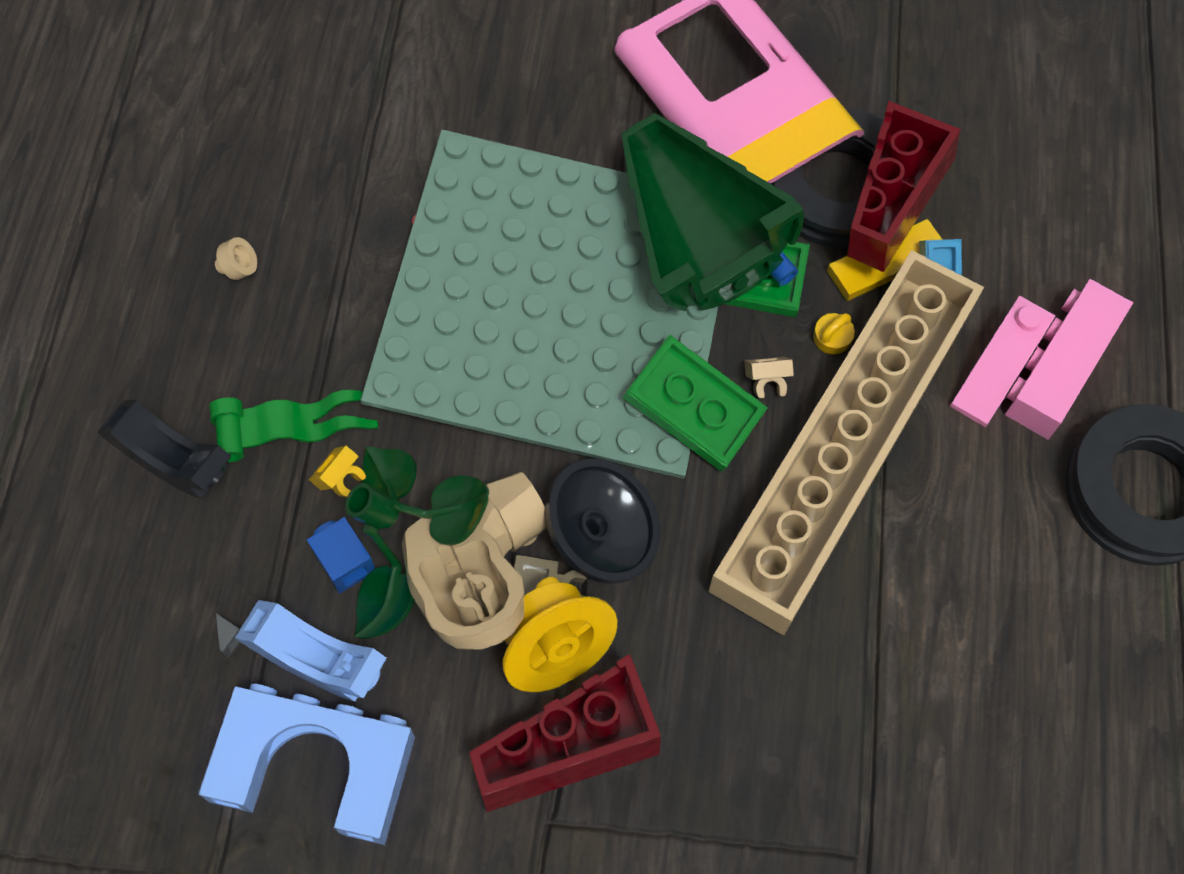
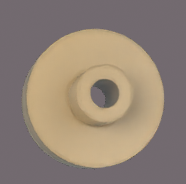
[215,237,257,280]

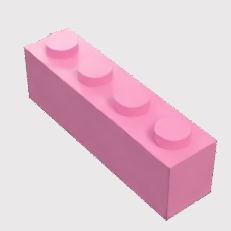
[1005,279,1133,440]

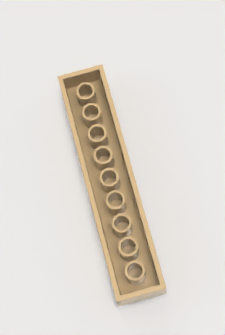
[708,250,984,636]

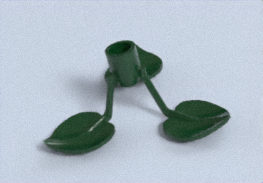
[345,447,489,639]

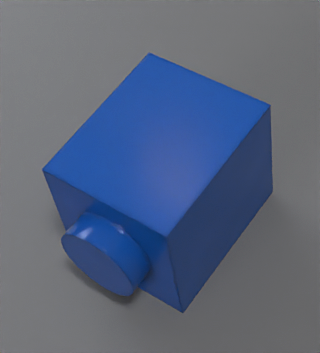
[307,517,375,594]

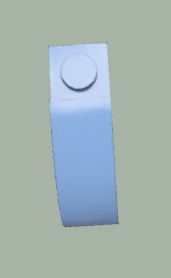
[235,600,386,702]

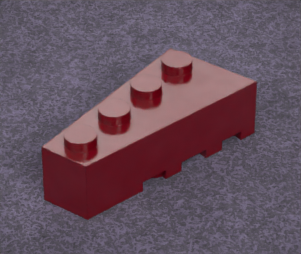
[847,101,961,272]
[469,654,661,812]

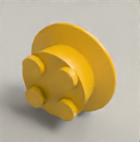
[503,577,618,692]

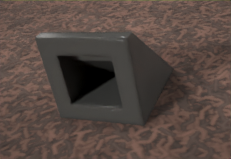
[216,613,241,659]

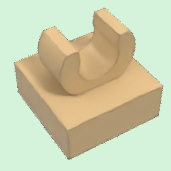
[744,357,793,398]

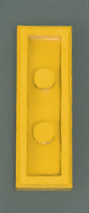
[827,219,942,301]

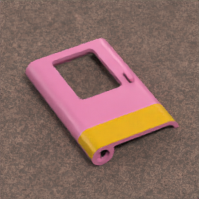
[615,0,865,184]

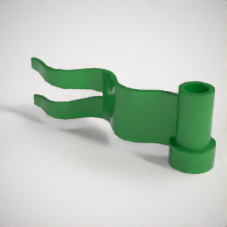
[209,390,379,462]

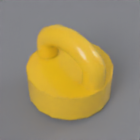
[813,313,855,355]

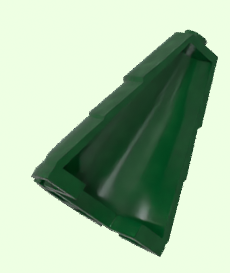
[621,113,804,311]

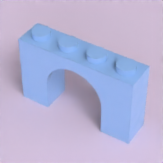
[199,684,415,845]

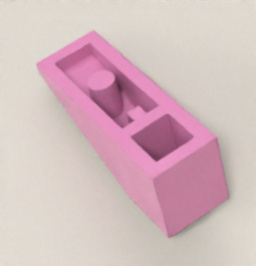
[950,296,1055,427]

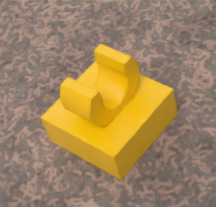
[309,445,366,498]

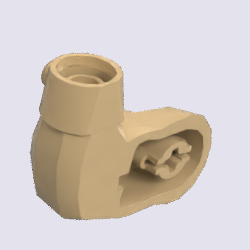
[402,472,547,649]

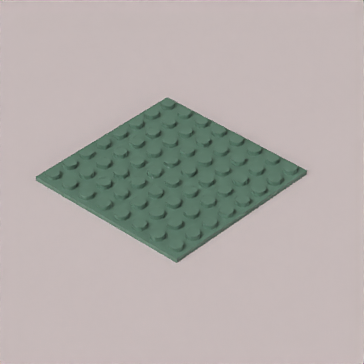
[361,130,718,479]

